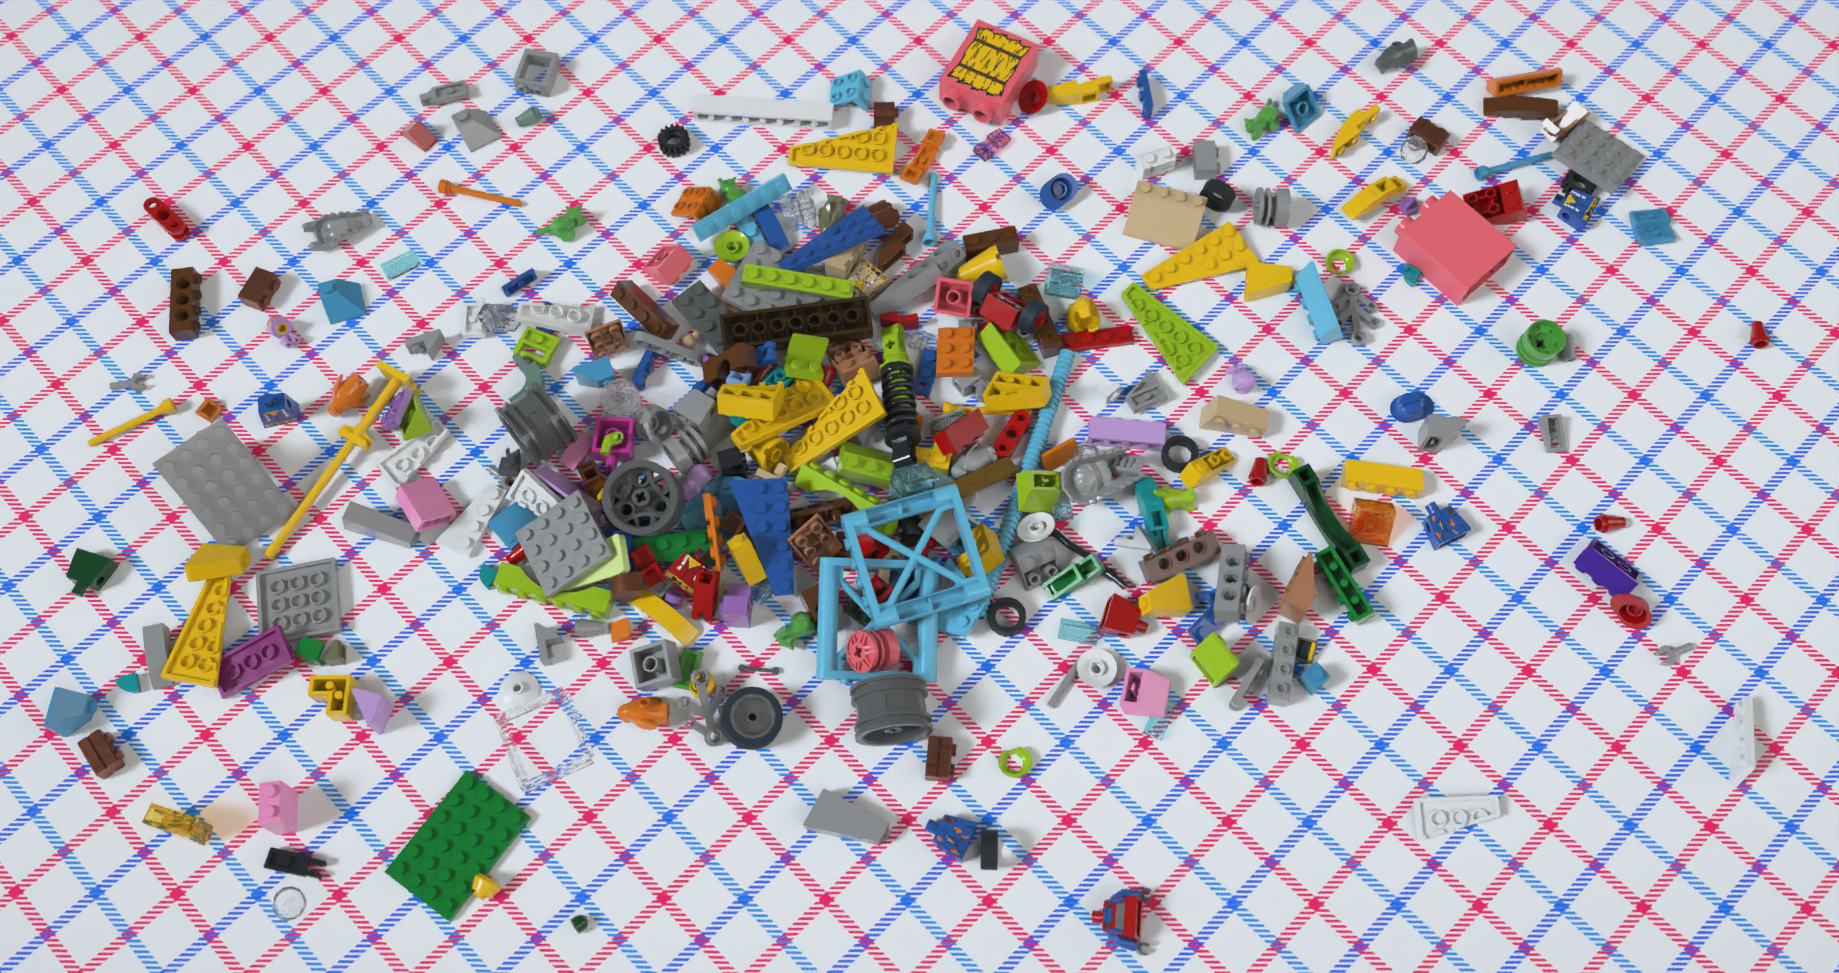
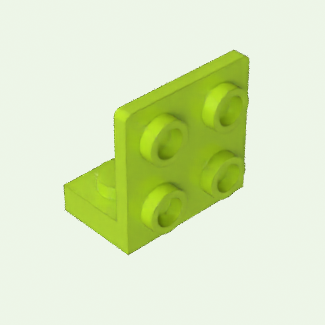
[783,333,829,381]

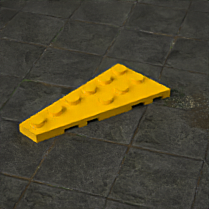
[788,122,898,175]
[1141,221,1260,292]
[783,367,887,475]
[731,378,835,451]
[160,576,232,689]

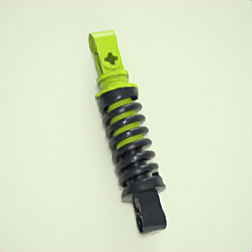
[879,323,921,470]

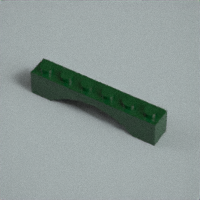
[1288,463,1371,575]

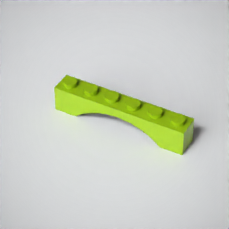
[741,263,855,300]
[794,461,899,535]
[493,562,615,620]

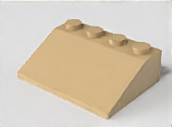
[1123,180,1207,250]

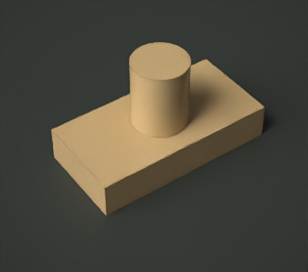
[755,462,795,494]

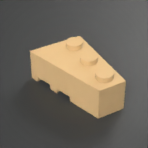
[824,241,868,280]
[1199,395,1269,437]

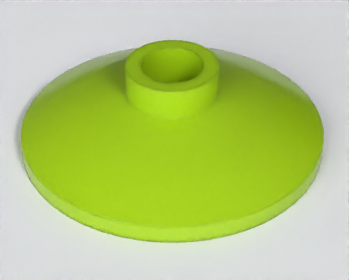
[714,230,750,263]

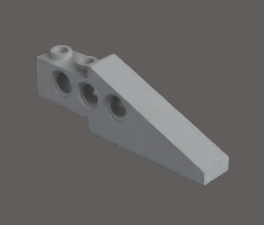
[869,240,967,321]

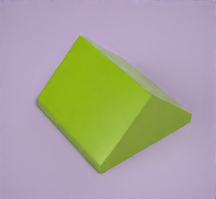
[399,390,432,441]

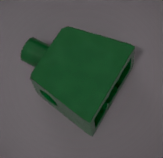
[66,548,119,598]

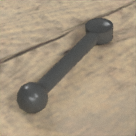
[738,664,780,676]

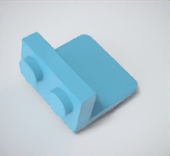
[829,69,872,111]

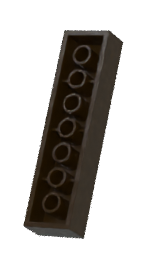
[719,296,873,351]

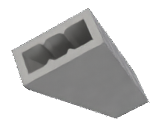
[342,501,420,549]
[803,788,891,846]

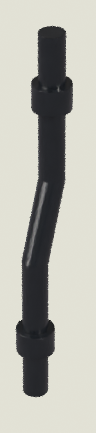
[1051,527,1128,590]

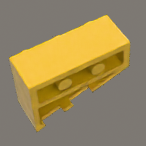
[983,371,1052,412]
[717,381,784,421]

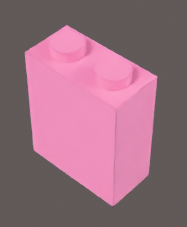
[395,477,456,532]
[258,780,298,835]

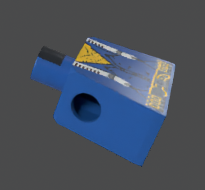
[1552,190,1601,233]
[257,392,301,429]

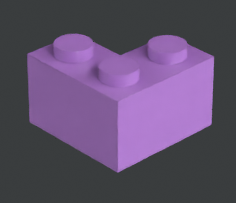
[719,583,753,628]

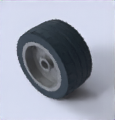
[721,687,783,750]

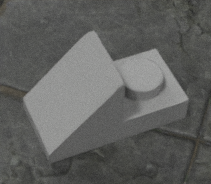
[404,329,446,361]
[1113,524,1157,552]
[534,623,564,667]

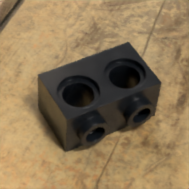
[716,446,749,479]

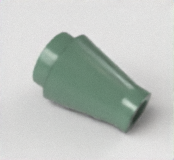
[515,106,543,127]

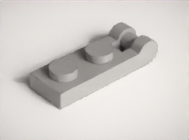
[1229,656,1264,712]

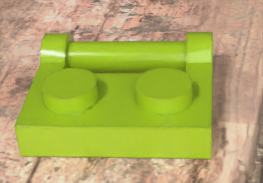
[513,326,562,369]

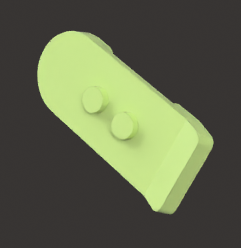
[560,534,630,592]

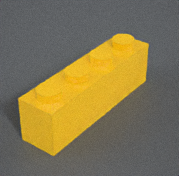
[1341,459,1424,499]

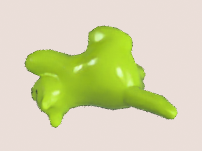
[1153,486,1197,516]

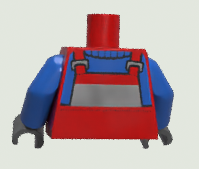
[1092,888,1152,956]

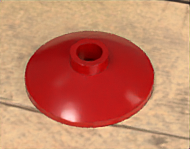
[1019,80,1048,114]

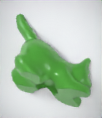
[1244,98,1280,141]
[717,177,747,204]
[536,205,588,242]
[773,611,818,650]

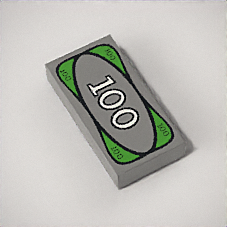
[927,408,965,438]

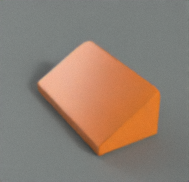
[1040,437,1079,471]

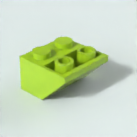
[1016,470,1062,513]
[1189,632,1240,688]

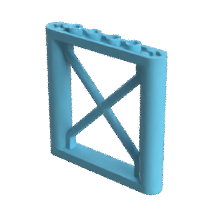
[840,483,991,631]
[816,557,939,684]

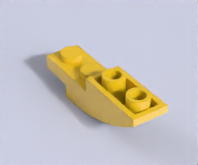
[1046,75,1113,105]
[1330,104,1380,160]
[1341,175,1408,220]

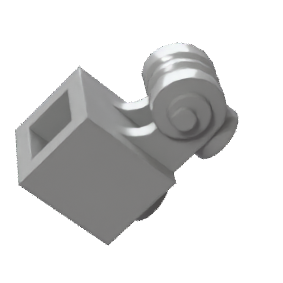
[952,368,990,402]

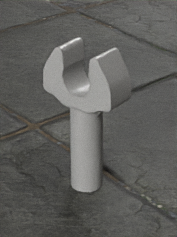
[110,373,148,393]
[1655,642,1694,666]

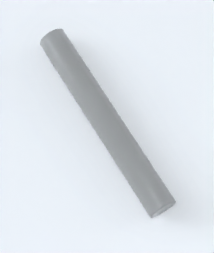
[1047,656,1080,709]

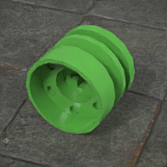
[1516,319,1566,368]

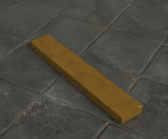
[917,456,1019,519]

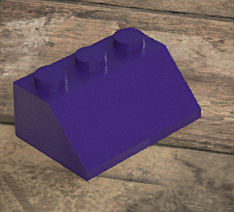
[1573,537,1643,597]

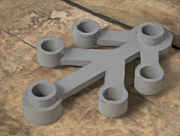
[1331,282,1380,346]
[677,669,728,747]

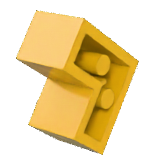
[910,432,952,477]
[957,523,1005,577]
[308,675,358,721]

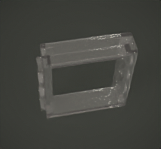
[493,686,595,794]

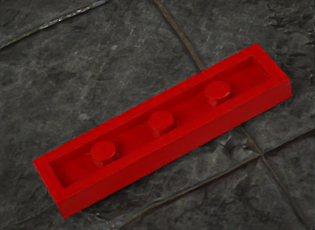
[1059,325,1134,352]

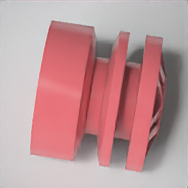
[846,628,900,673]

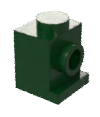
[843,599,871,625]

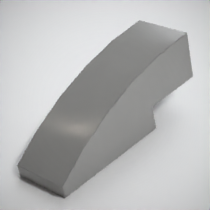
[142,623,175,690]

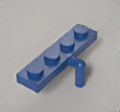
[1187,581,1251,645]

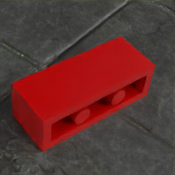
[932,408,989,456]

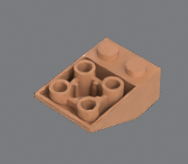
[584,318,630,360]
[825,340,880,388]
[787,513,844,573]
[1277,552,1315,624]

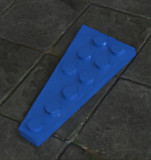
[778,205,885,272]
[728,478,795,596]

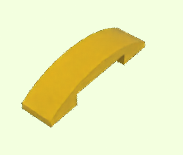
[628,587,700,648]

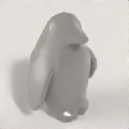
[951,441,998,479]

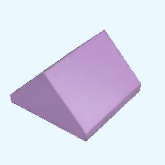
[352,688,394,735]

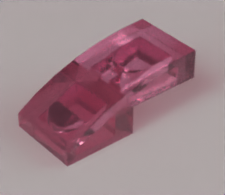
[973,128,1011,162]

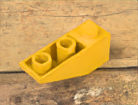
[1178,446,1237,489]

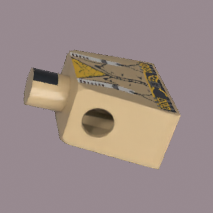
[847,258,889,301]

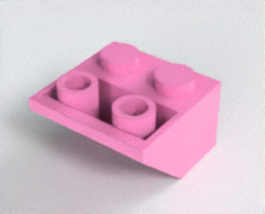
[1119,667,1171,718]

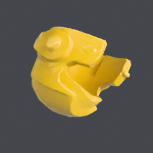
[1065,295,1100,332]

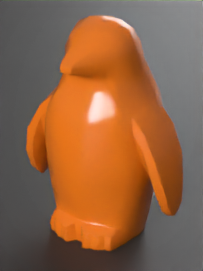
[327,373,371,417]
[617,696,670,730]

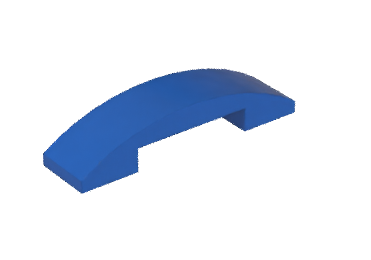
[751,204,792,254]

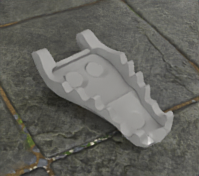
[302,208,373,251]

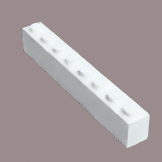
[693,94,834,131]

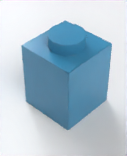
[1297,661,1331,696]

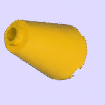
[956,244,1008,283]
[744,436,789,473]

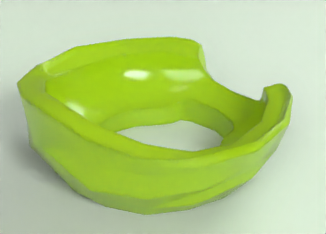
[1325,249,1355,275]
[1267,451,1299,479]
[998,747,1032,778]

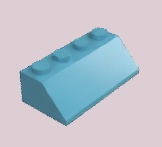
[1294,261,1343,346]

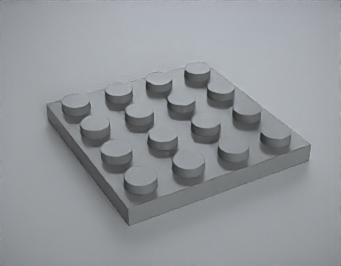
[1551,119,1645,195]
[515,490,614,598]
[255,557,342,643]

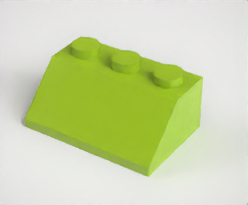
[977,322,1041,374]
[835,442,898,491]

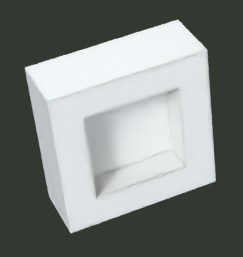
[1100,381,1121,405]

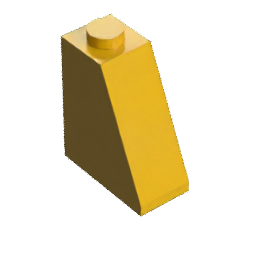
[1244,262,1295,302]
[727,533,767,587]
[184,543,252,582]
[1138,573,1193,617]

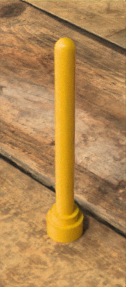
[87,397,177,447]
[943,402,1033,416]

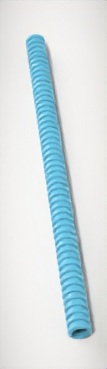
[979,349,1076,620]

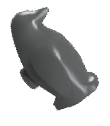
[1375,38,1418,74]

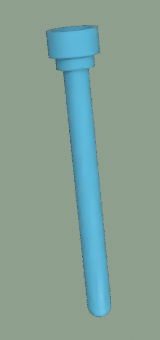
[922,172,938,247]

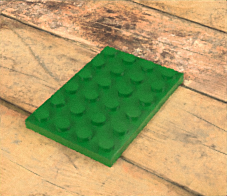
[385,770,532,922]

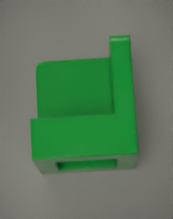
[294,636,325,667]

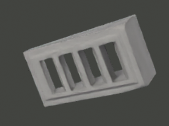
[1538,414,1566,453]
[1107,454,1146,476]

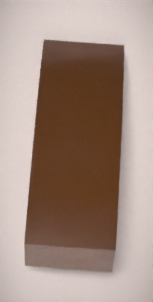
[877,220,914,273]

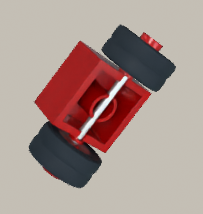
[971,271,1049,334]

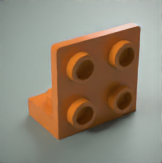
[671,187,723,222]

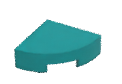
[1403,263,1423,288]
[480,563,498,590]
[115,672,141,693]

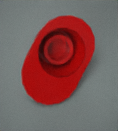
[1610,593,1652,629]

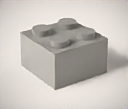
[629,639,683,692]

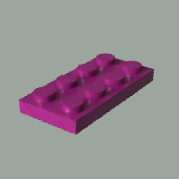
[217,625,296,699]

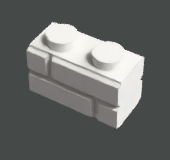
[1135,146,1177,180]

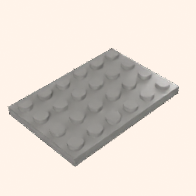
[721,239,830,311]
[152,417,296,546]

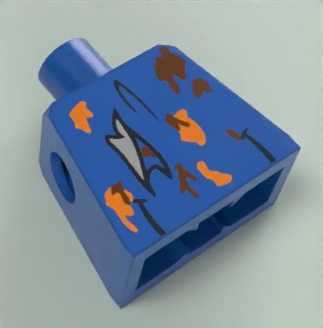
[1423,501,1471,551]
[925,814,977,863]

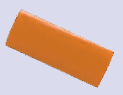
[1486,67,1563,97]

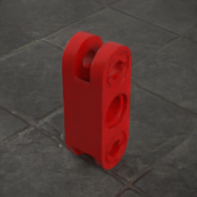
[143,197,191,242]
[993,409,1030,460]
[692,567,720,624]

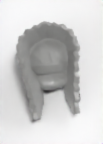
[1061,445,1141,506]

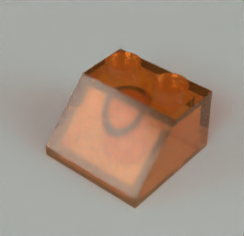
[1349,497,1396,547]

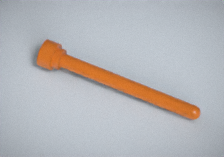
[438,179,522,207]

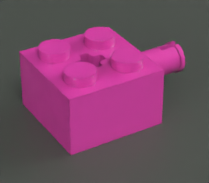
[591,417,637,477]

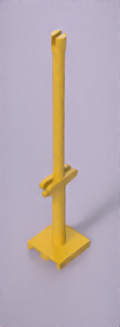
[263,360,422,561]

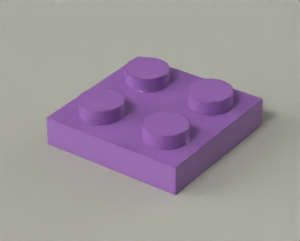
[380,388,414,432]

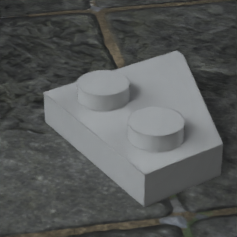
[1125,370,1168,414]

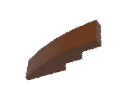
[1483,96,1558,120]

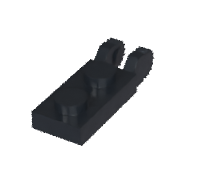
[263,847,327,880]

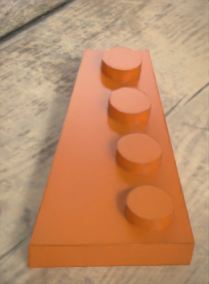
[702,491,727,573]

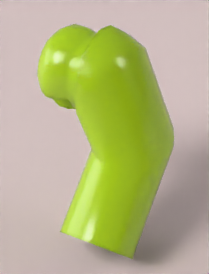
[600,431,624,456]

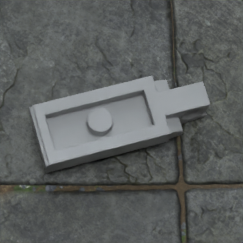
[419,80,470,106]

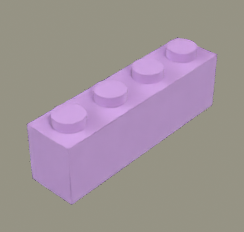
[1087,416,1166,452]
[532,465,603,522]

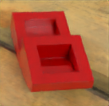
[880,311,919,330]
[629,543,666,588]

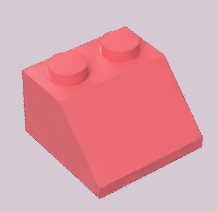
[641,244,694,285]
[933,276,974,318]

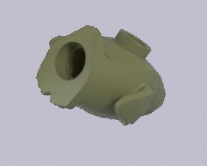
[817,194,849,234]

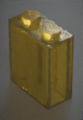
[142,803,214,846]

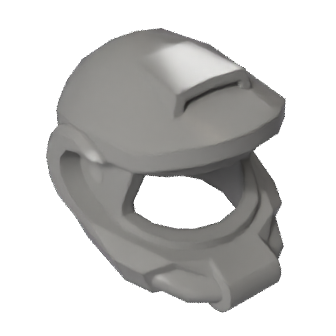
[635,404,674,446]

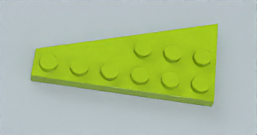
[1121,282,1219,386]

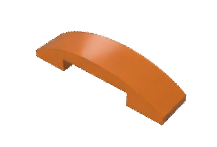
[899,128,946,185]

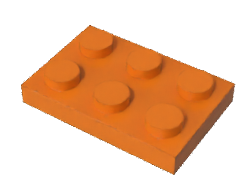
[936,327,976,377]

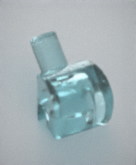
[1048,502,1073,522]

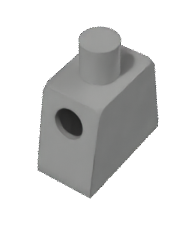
[672,387,718,434]

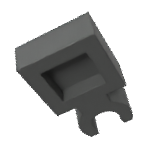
[498,448,521,477]

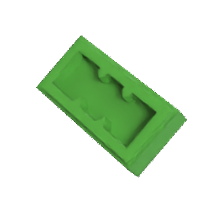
[673,648,704,691]

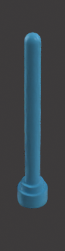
[1474,151,1553,181]

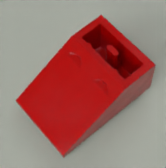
[1463,179,1527,225]

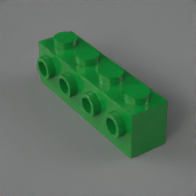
[1314,545,1375,625]

